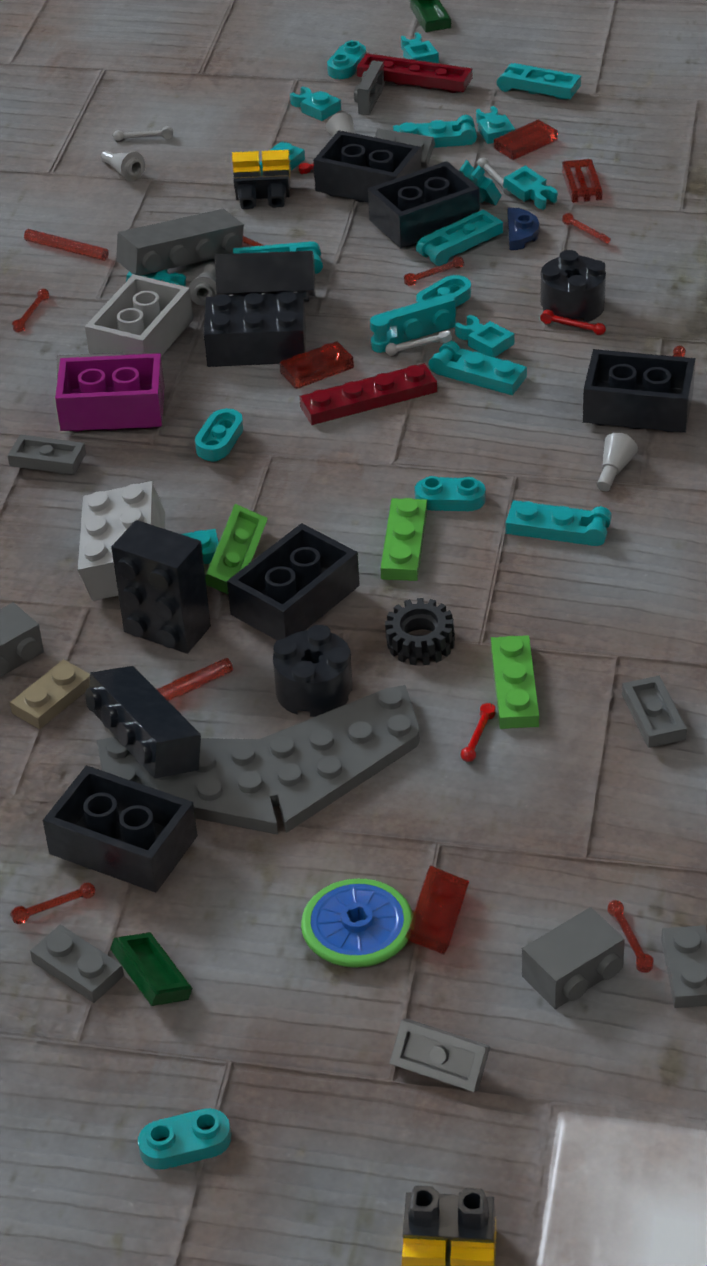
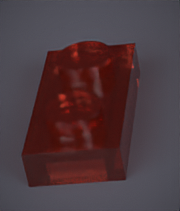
[279,341,354,389]
[405,865,469,954]

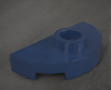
[507,207,540,251]

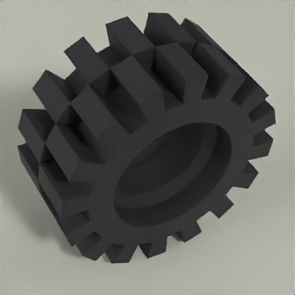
[385,598,455,666]

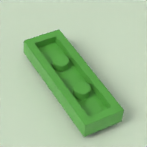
[380,498,427,581]
[205,504,268,594]
[491,635,539,729]

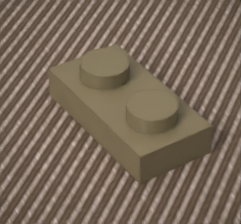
[10,659,90,729]

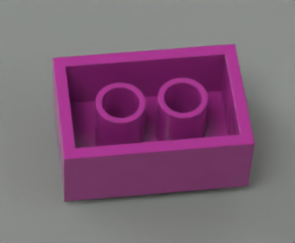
[55,353,165,432]

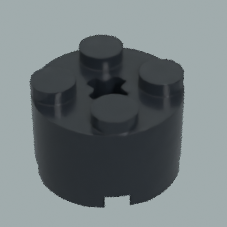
[540,250,606,322]
[273,625,353,717]

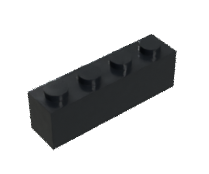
[85,666,201,779]

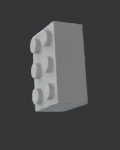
[85,274,193,356]
[78,481,165,601]

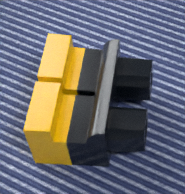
[232,150,291,209]
[402,1186,497,1266]

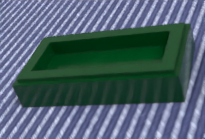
[410,0,452,32]
[110,932,193,1006]

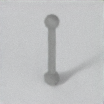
[113,126,173,141]
[477,158,512,195]
[385,330,452,356]

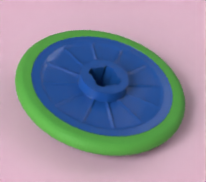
[301,879,414,967]

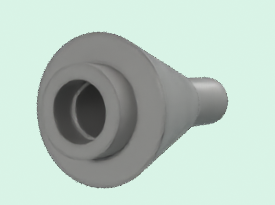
[326,112,355,137]
[101,151,145,181]
[189,264,217,306]
[597,433,638,491]

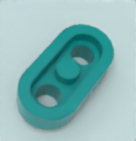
[327,40,366,79]
[416,275,471,307]
[195,408,244,462]
[415,476,486,511]
[138,1108,231,1170]

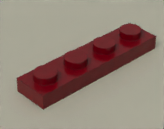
[357,53,473,93]
[299,363,437,425]

